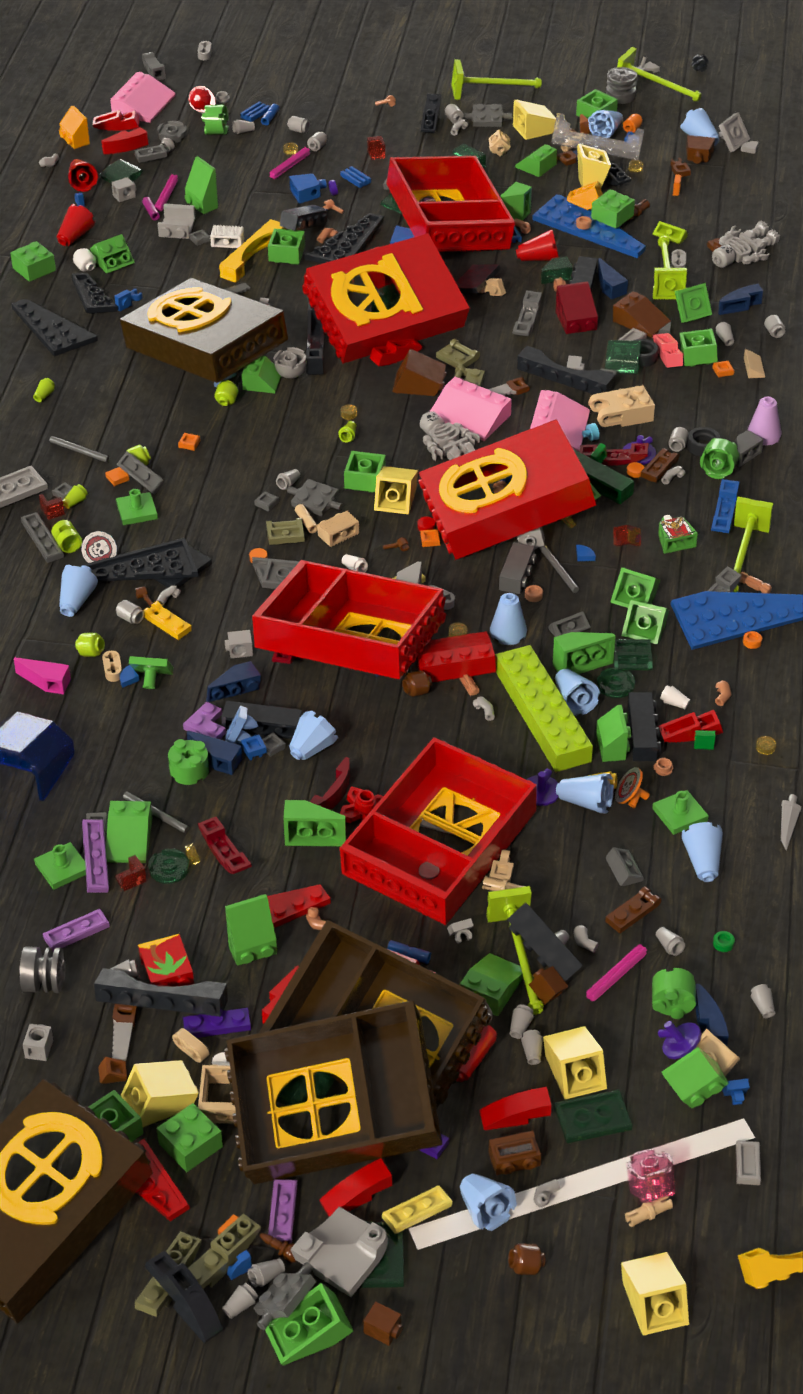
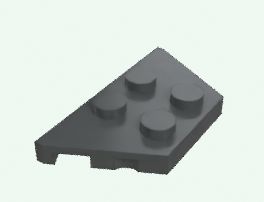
[252,557,320,589]

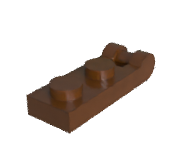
[641,448,679,483]
[605,886,662,934]

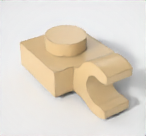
[479,278,506,296]
[489,850,514,882]

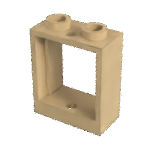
[198,1064,236,1123]

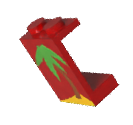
[138,934,194,987]

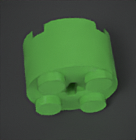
[202,105,229,135]
[700,438,739,479]
[168,739,209,785]
[652,968,696,1019]

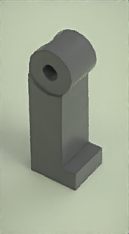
[142,52,166,80]

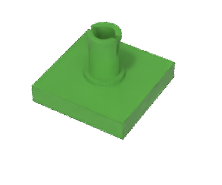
[675,283,712,323]
[116,489,158,525]
[129,656,174,689]
[652,790,708,835]
[34,842,86,890]

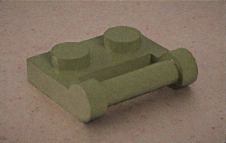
[436,339,480,368]
[454,365,485,387]
[266,518,305,545]

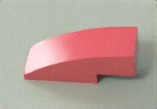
[653,333,683,368]

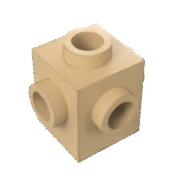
[489,130,510,156]

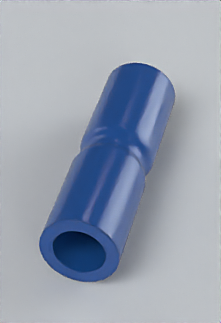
[261,103,279,125]
[387,940,431,964]

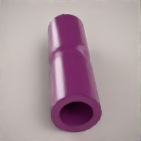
[142,197,160,220]

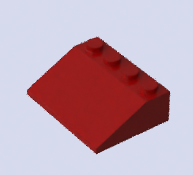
[416,631,496,682]

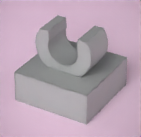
[447,918,473,943]

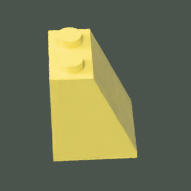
[513,100,558,140]
[577,144,611,188]
[374,466,418,514]
[543,1026,607,1100]
[121,1060,199,1127]
[621,1252,689,1335]

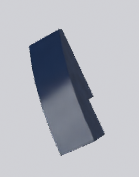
[718,284,763,315]
[695,984,729,1046]

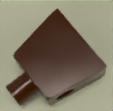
[686,135,715,164]

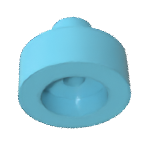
[582,423,599,441]

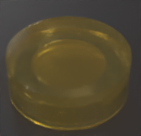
[284,143,298,155]
[628,160,643,172]
[340,405,357,420]
[449,623,467,637]
[756,736,776,755]
[185,843,200,865]

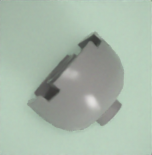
[274,347,307,379]

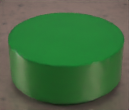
[713,931,735,952]

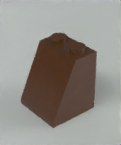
[392,349,447,396]

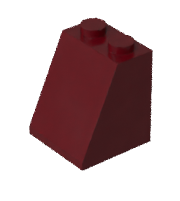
[556,281,598,334]

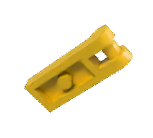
[143,601,192,640]

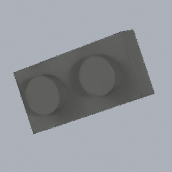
[134,145,167,163]

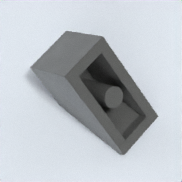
[736,430,764,467]

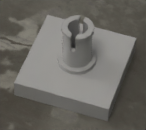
[718,112,750,152]

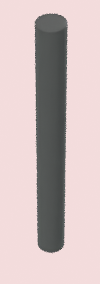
[50,436,110,463]
[539,545,579,593]
[123,792,189,833]

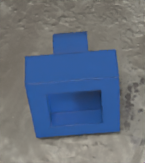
[241,735,267,760]
[722,1079,750,1105]

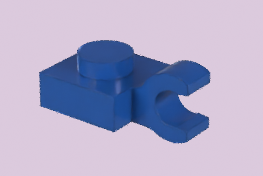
[115,289,143,311]

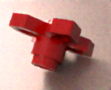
[340,786,383,823]

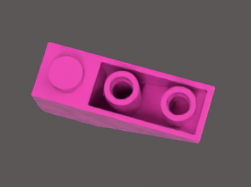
[14,657,71,694]

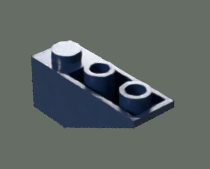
[597,258,628,299]
[206,661,261,703]
[187,730,242,775]

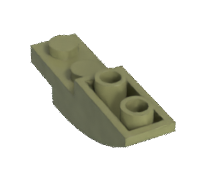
[188,1213,261,1289]
[135,1232,201,1317]

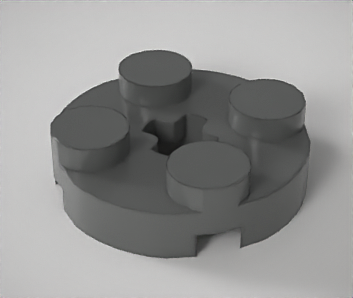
[157,121,187,143]

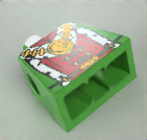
[658,515,698,553]

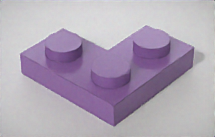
[183,702,226,739]

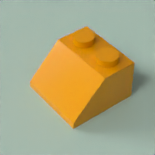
[59,106,90,149]
[567,181,603,210]

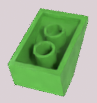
[185,156,218,214]
[553,632,615,674]
[284,800,346,846]
[106,801,153,863]
[225,894,277,966]
[460,953,523,1016]
[265,1283,353,1365]

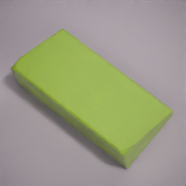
[653,221,688,244]

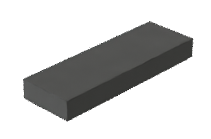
[116,451,165,495]

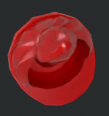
[188,86,216,112]

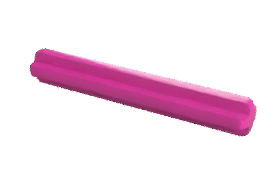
[269,147,310,179]
[155,174,178,212]
[586,944,647,1002]

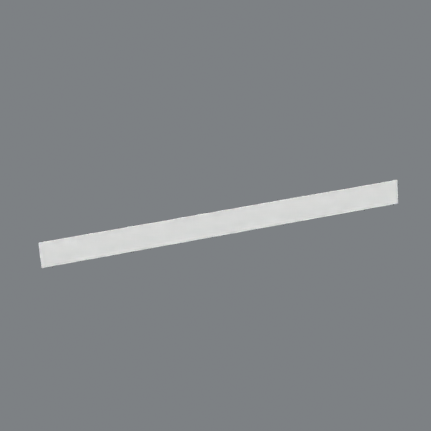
[409,1118,755,1250]

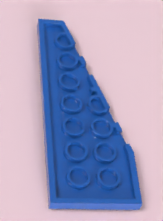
[533,194,646,258]
[670,591,803,650]

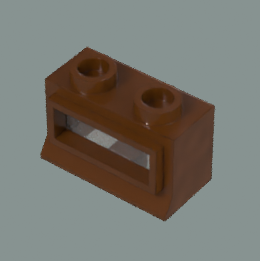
[489,1131,541,1175]

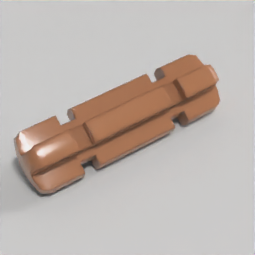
[739,572,772,593]
[459,674,480,695]

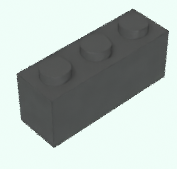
[499,542,537,594]

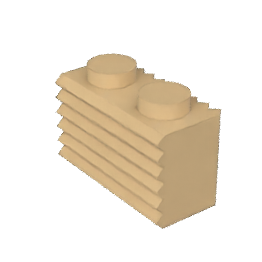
[317,511,359,547]

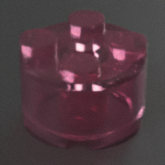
[626,1149,676,1203]

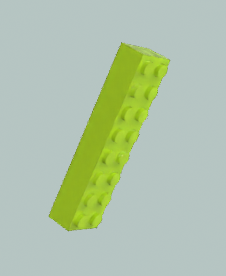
[495,645,593,772]

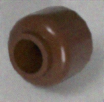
[402,670,432,697]
[508,1243,545,1275]

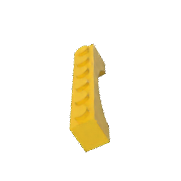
[219,219,286,283]
[738,1248,803,1289]

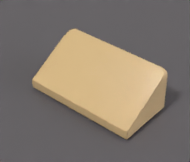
[744,349,765,378]

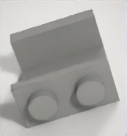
[158,204,196,239]

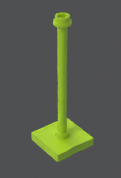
[617,47,702,101]
[451,60,541,100]
[653,236,687,299]
[732,497,773,592]
[487,886,544,1015]

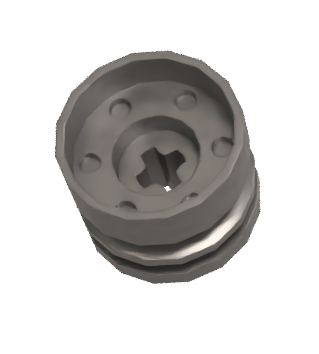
[606,67,637,104]
[20,947,66,993]

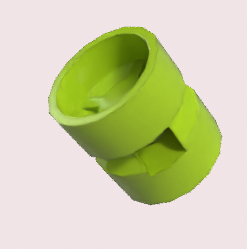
[51,520,82,553]

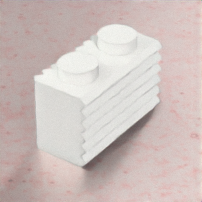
[210,225,244,248]

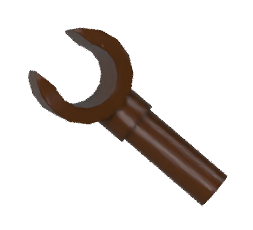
[383,537,409,551]
[135,586,153,607]

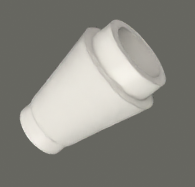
[342,554,368,573]
[660,685,690,709]

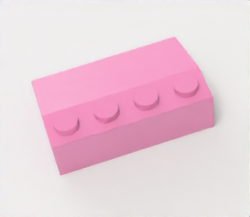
[111,72,176,123]
[431,377,512,441]
[530,390,590,452]

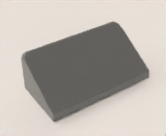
[548,611,591,637]
[606,847,644,886]

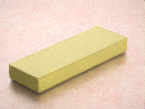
[382,1185,453,1234]

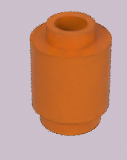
[623,114,642,133]

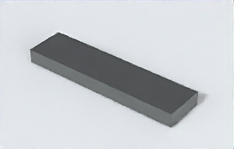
[21,512,64,563]

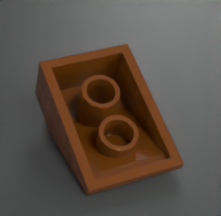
[613,291,671,338]

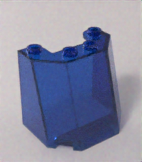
[0,712,75,801]

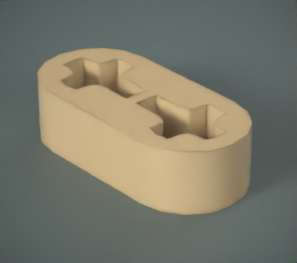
[103,651,122,682]
[172,1028,209,1063]

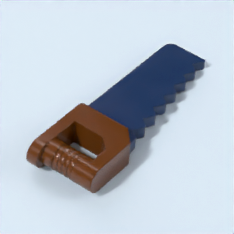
[557,145,601,166]

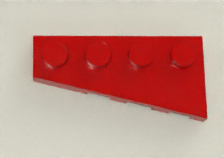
[267,885,331,928]
[136,1139,190,1221]

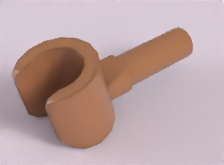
[375,95,396,107]
[323,199,344,214]

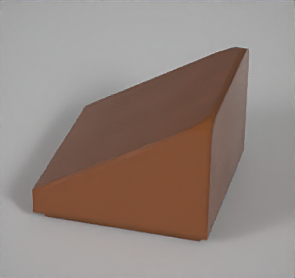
[580,114,590,134]
[99,1057,127,1084]

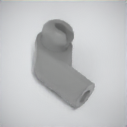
[473,696,495,721]

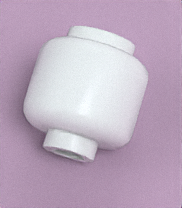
[73,248,96,272]

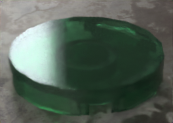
[597,667,635,698]
[148,849,190,884]

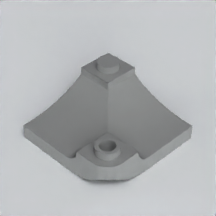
[290,1207,388,1297]

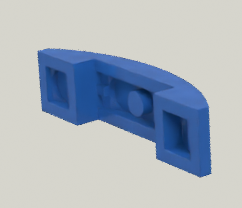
[711,479,739,533]

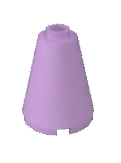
[748,397,781,446]

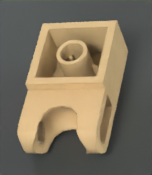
[588,385,655,427]

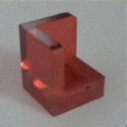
[367,136,385,159]
[39,494,65,520]
[613,525,641,546]
[115,855,146,891]

